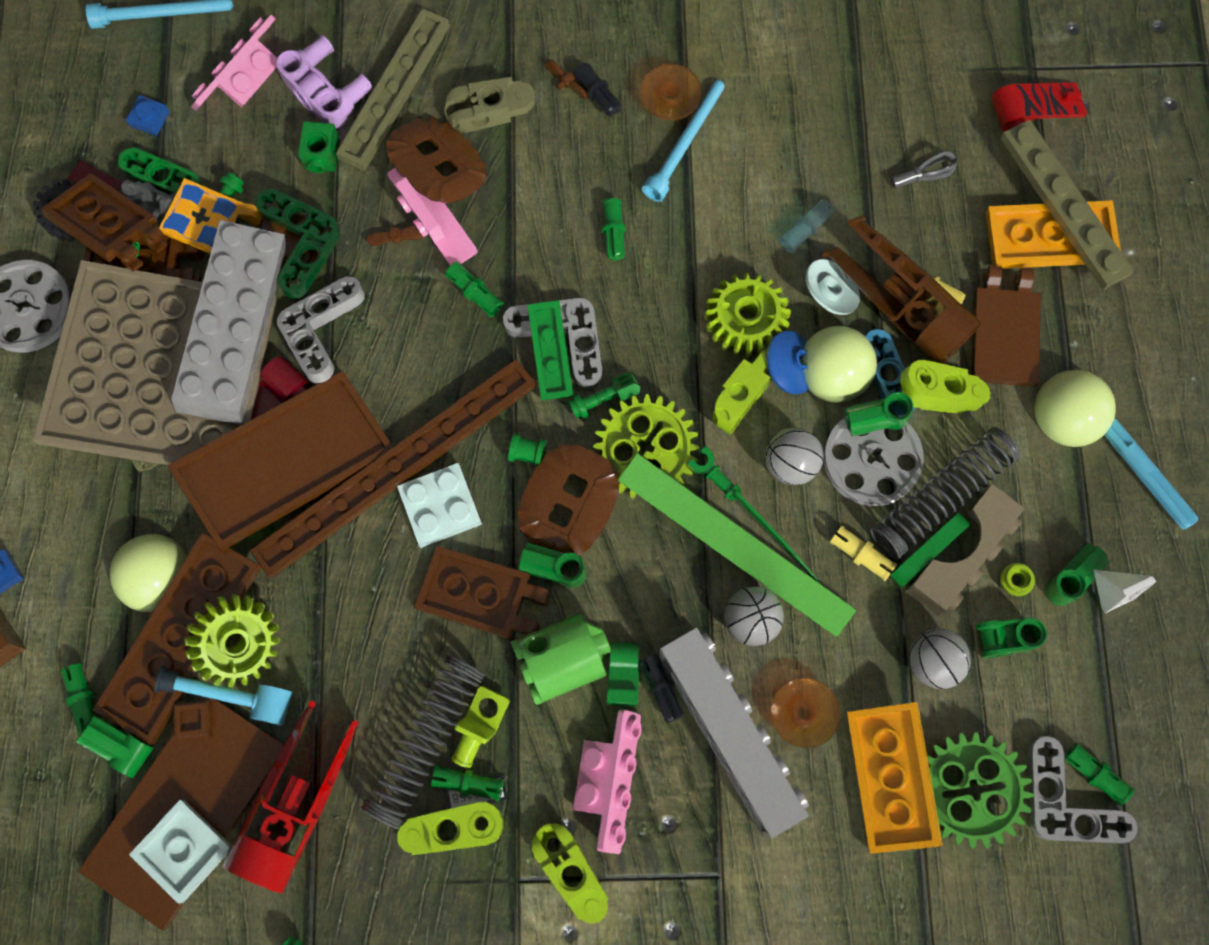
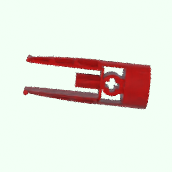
[222,701,358,894]

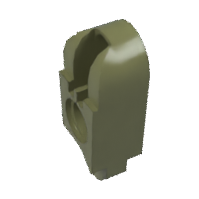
[445,77,536,133]

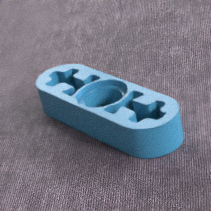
[865,329,915,417]

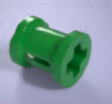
[508,433,547,467]

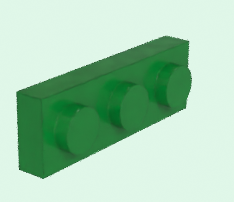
[527,300,573,401]

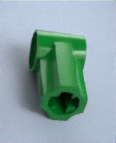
[844,392,914,437]
[1045,542,1110,606]
[519,543,587,588]
[76,715,154,778]

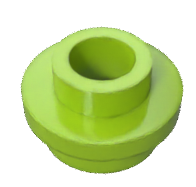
[1000,563,1035,597]

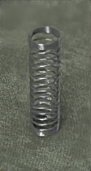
[870,427,1021,560]
[360,654,485,829]

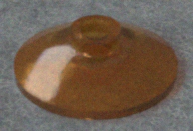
[641,64,701,120]
[771,678,840,748]

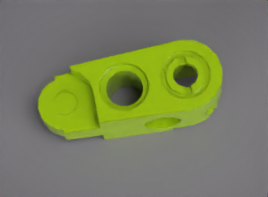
[712,347,772,436]
[900,360,991,414]
[397,802,504,855]
[532,824,609,924]

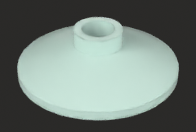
[806,259,860,315]

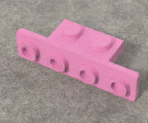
[191,15,277,111]
[387,168,478,266]
[573,709,642,854]

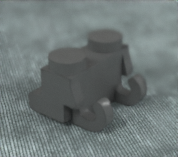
[122,180,176,228]

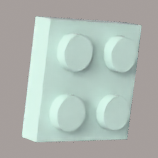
[397,463,482,548]
[129,800,232,904]

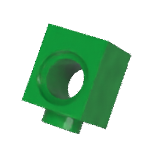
[298,122,340,173]

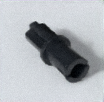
[574,63,621,117]
[639,653,683,723]

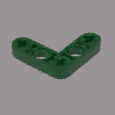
[255,189,341,299]

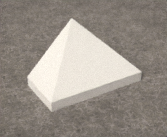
[1093,570,1156,613]

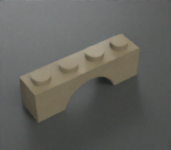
[906,484,1025,616]

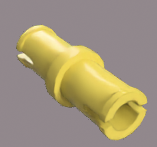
[830,525,898,581]

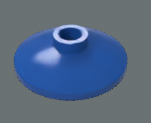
[766,331,809,395]

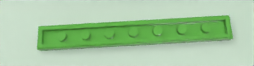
[618,453,857,637]

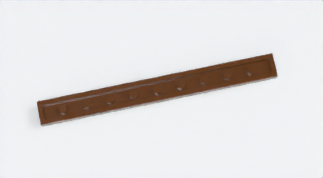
[250,359,536,579]

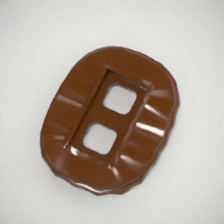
[386,117,487,204]
[517,445,619,555]

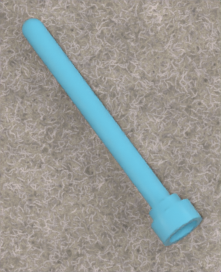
[86,0,233,29]
[642,80,724,202]

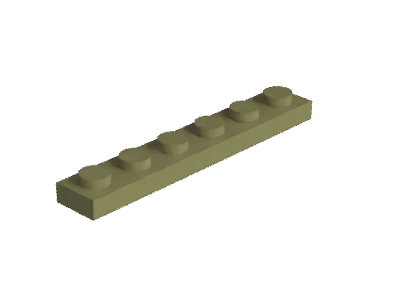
[336,8,450,171]
[1000,120,1134,290]

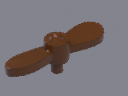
[545,59,588,100]
[366,225,423,246]

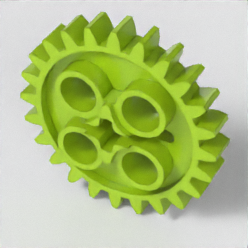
[593,394,700,501]

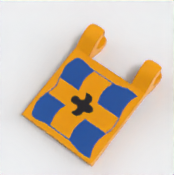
[159,178,263,254]

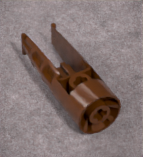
[822,215,982,364]

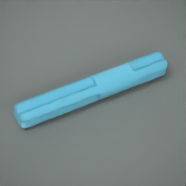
[1104,418,1198,530]

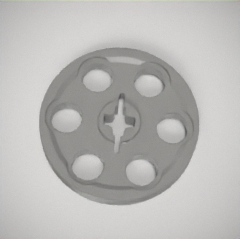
[0,260,72,353]
[823,412,924,506]

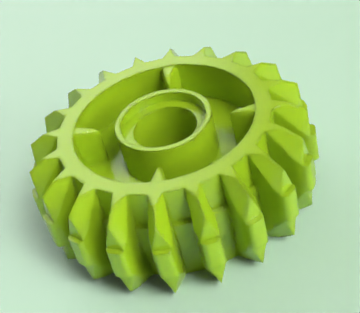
[704,272,791,358]
[184,594,280,688]

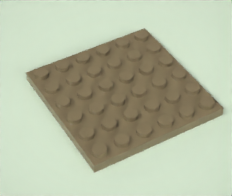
[33,260,277,465]

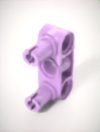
[276,35,373,129]

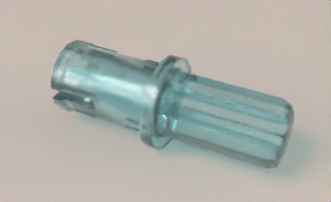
[779,200,834,253]

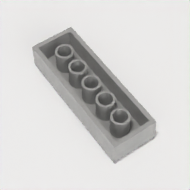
[171,220,286,425]
[659,628,809,839]

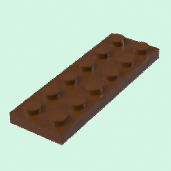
[93,532,262,745]

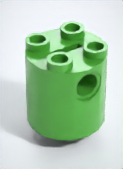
[511,612,611,706]

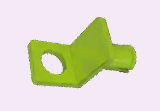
[451,686,510,768]

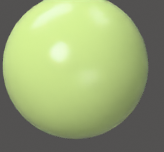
[800,326,877,403]
[1034,370,1116,447]
[110,534,188,613]

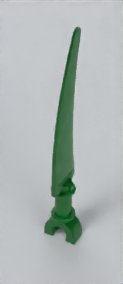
[687,446,821,584]

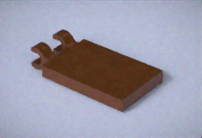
[41,173,168,272]
[84,234,205,282]
[971,265,1041,387]
[414,546,551,640]

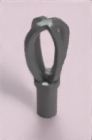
[891,150,957,189]

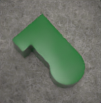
[607,642,639,707]

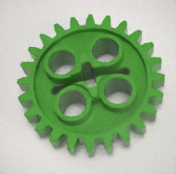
[927,732,1034,849]

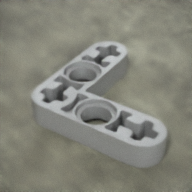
[277,277,365,383]
[503,298,602,389]
[1027,736,1138,843]

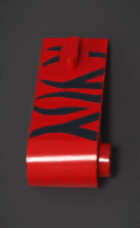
[991,82,1088,132]

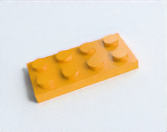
[985,200,1121,269]
[847,702,943,854]

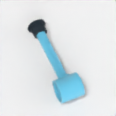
[154,665,293,726]

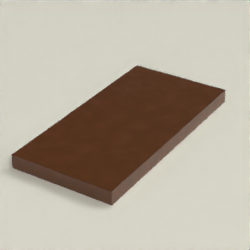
[167,371,393,552]
[78,696,284,930]

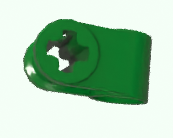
[975,618,1047,659]

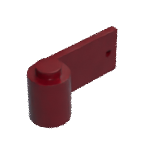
[252,356,310,419]

